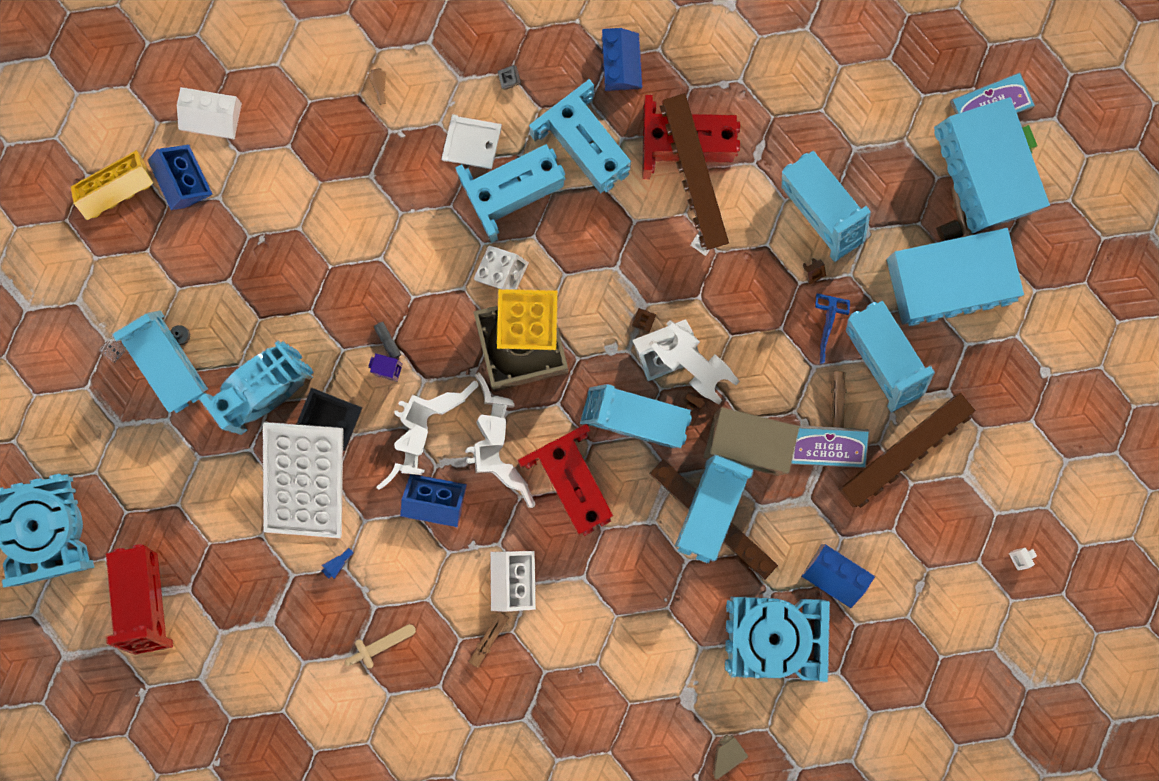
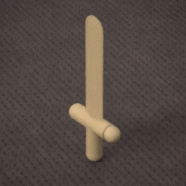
[345,624,416,668]

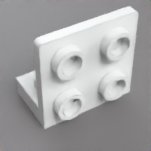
[474,246,529,290]

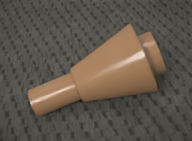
[368,68,386,105]

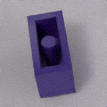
[369,353,403,382]

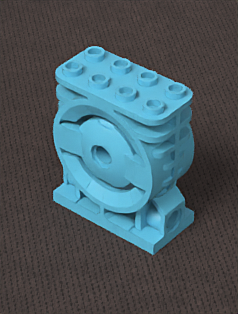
[199,341,314,435]
[0,474,94,588]
[725,596,830,682]

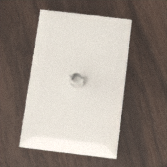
[263,422,343,538]

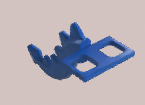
[815,293,850,364]

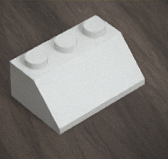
[177,87,242,139]
[632,319,698,381]
[490,551,536,612]

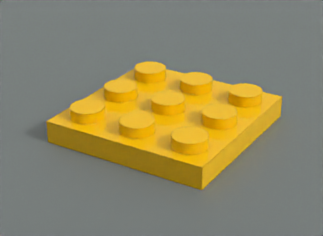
[497,289,558,350]

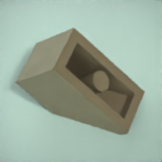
[712,734,748,780]

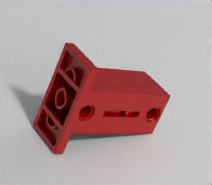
[642,95,740,179]
[518,424,613,536]
[106,544,173,655]

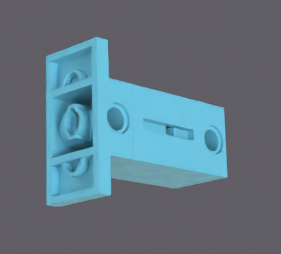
[529,79,631,194]
[455,144,566,243]
[781,150,871,262]
[846,300,935,413]
[112,310,208,413]
[580,384,691,448]
[675,455,753,563]

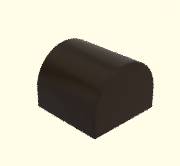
[936,220,963,241]

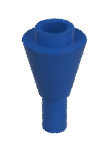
[321,548,354,579]

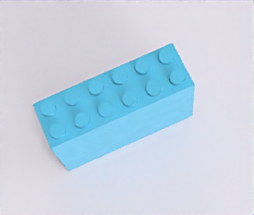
[934,97,1050,234]
[886,228,1024,326]

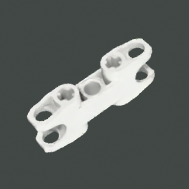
[649,320,740,404]

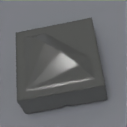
[498,65,521,90]

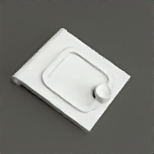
[441,114,502,169]

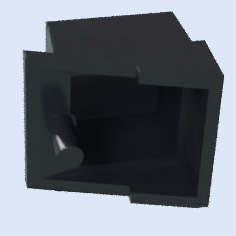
[296,388,362,451]

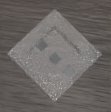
[99,336,127,363]

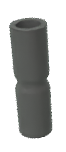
[373,322,401,359]

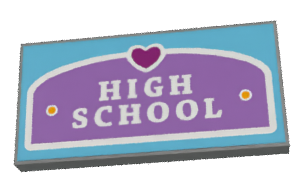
[950,72,1035,114]
[791,425,869,468]

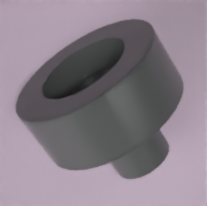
[170,325,191,345]

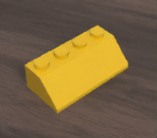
[71,150,154,220]

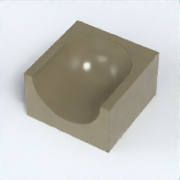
[473,306,568,392]
[703,407,800,476]

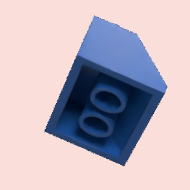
[602,28,642,91]
[147,145,212,210]
[400,474,467,527]
[801,544,875,608]

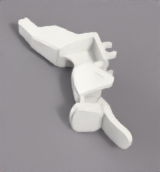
[465,372,535,508]
[376,381,479,490]

